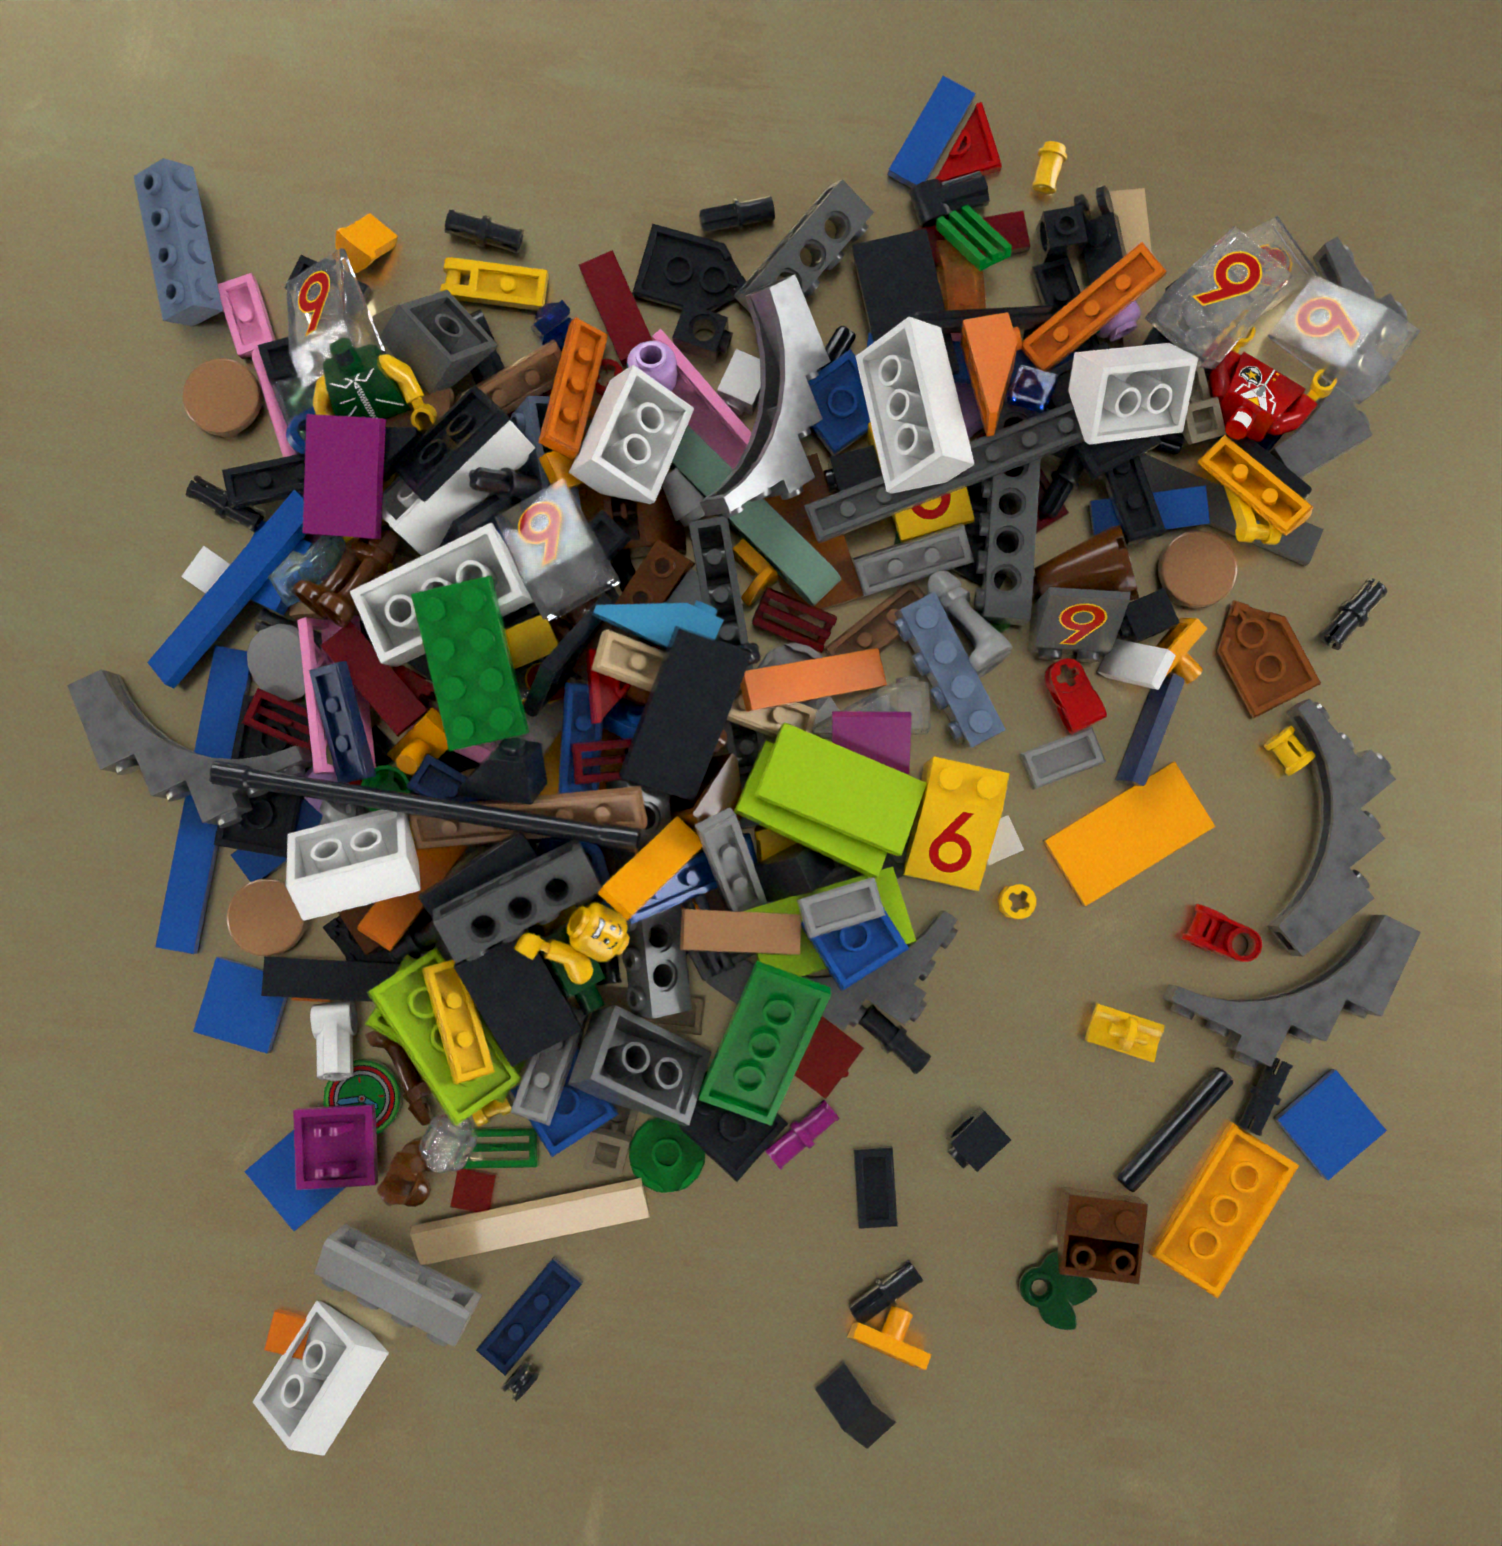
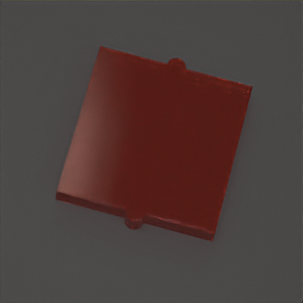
[795,1016,864,1099]

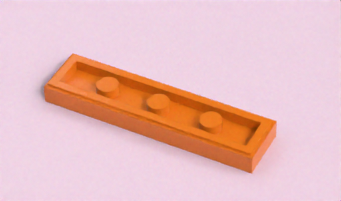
[1021,242,1167,375]
[538,317,608,460]
[740,648,887,712]
[358,845,470,952]

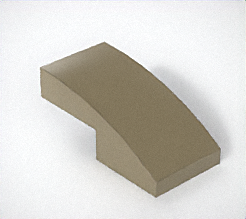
[1182,362,1227,445]
[583,1104,638,1178]

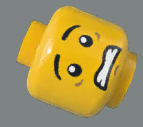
[567,902,629,962]

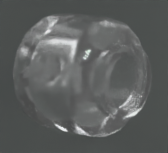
[419,1114,478,1173]

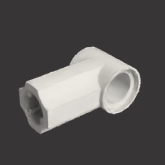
[310,1001,358,1081]

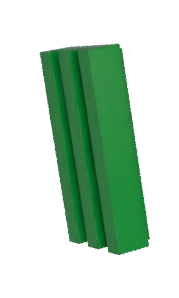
[936,204,1012,271]
[459,1126,539,1169]

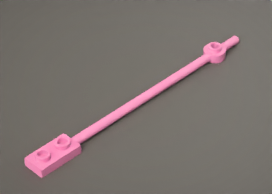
[218,273,373,709]

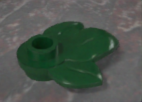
[1019,1250,1098,1330]

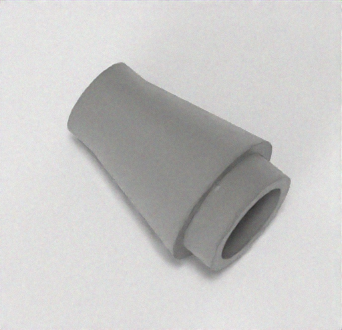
[662,468,705,528]

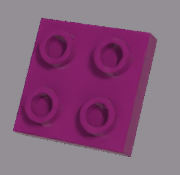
[293,1104,378,1190]

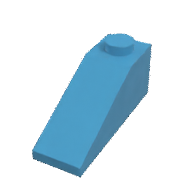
[592,600,724,650]

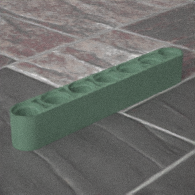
[669,425,842,607]

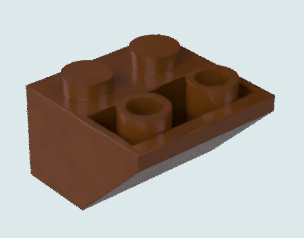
[602,486,687,559]
[1057,1187,1148,1284]

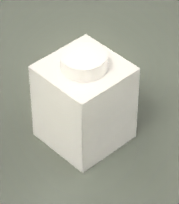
[717,349,761,415]

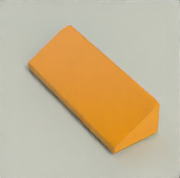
[1198,435,1313,536]

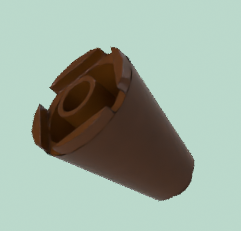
[1032,525,1139,601]

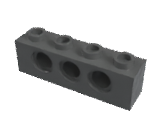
[734,179,874,312]
[433,840,602,963]

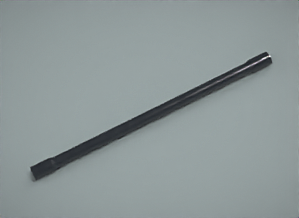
[209,761,641,853]

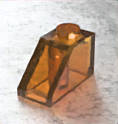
[936,237,986,310]

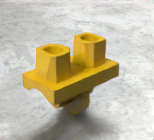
[1085,1003,1165,1063]

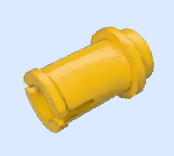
[1032,141,1068,194]

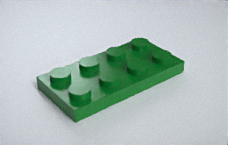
[411,576,530,751]
[698,961,831,1126]

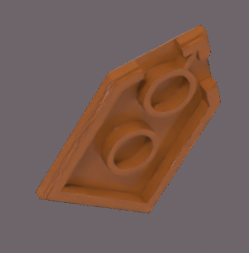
[1217,600,1322,719]

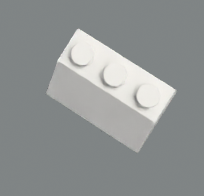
[1068,343,1198,445]
[569,365,694,504]
[286,810,421,921]
[253,1300,389,1456]

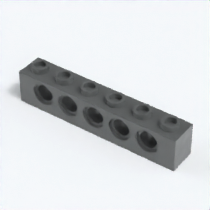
[974,388,1045,625]
[606,780,692,1019]

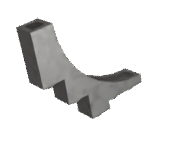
[1269,236,1410,479]
[700,274,830,518]
[67,669,313,828]
[1267,699,1396,957]
[706,911,958,1031]
[1163,914,1421,1069]

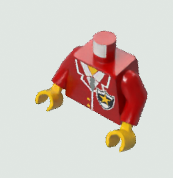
[1209,321,1337,442]

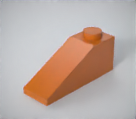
[960,312,1022,437]

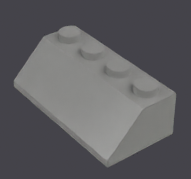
[314,1224,482,1347]

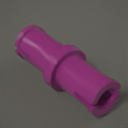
[765,1100,840,1170]

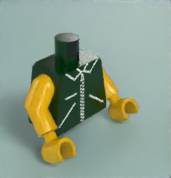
[313,338,437,431]
[514,926,605,1015]

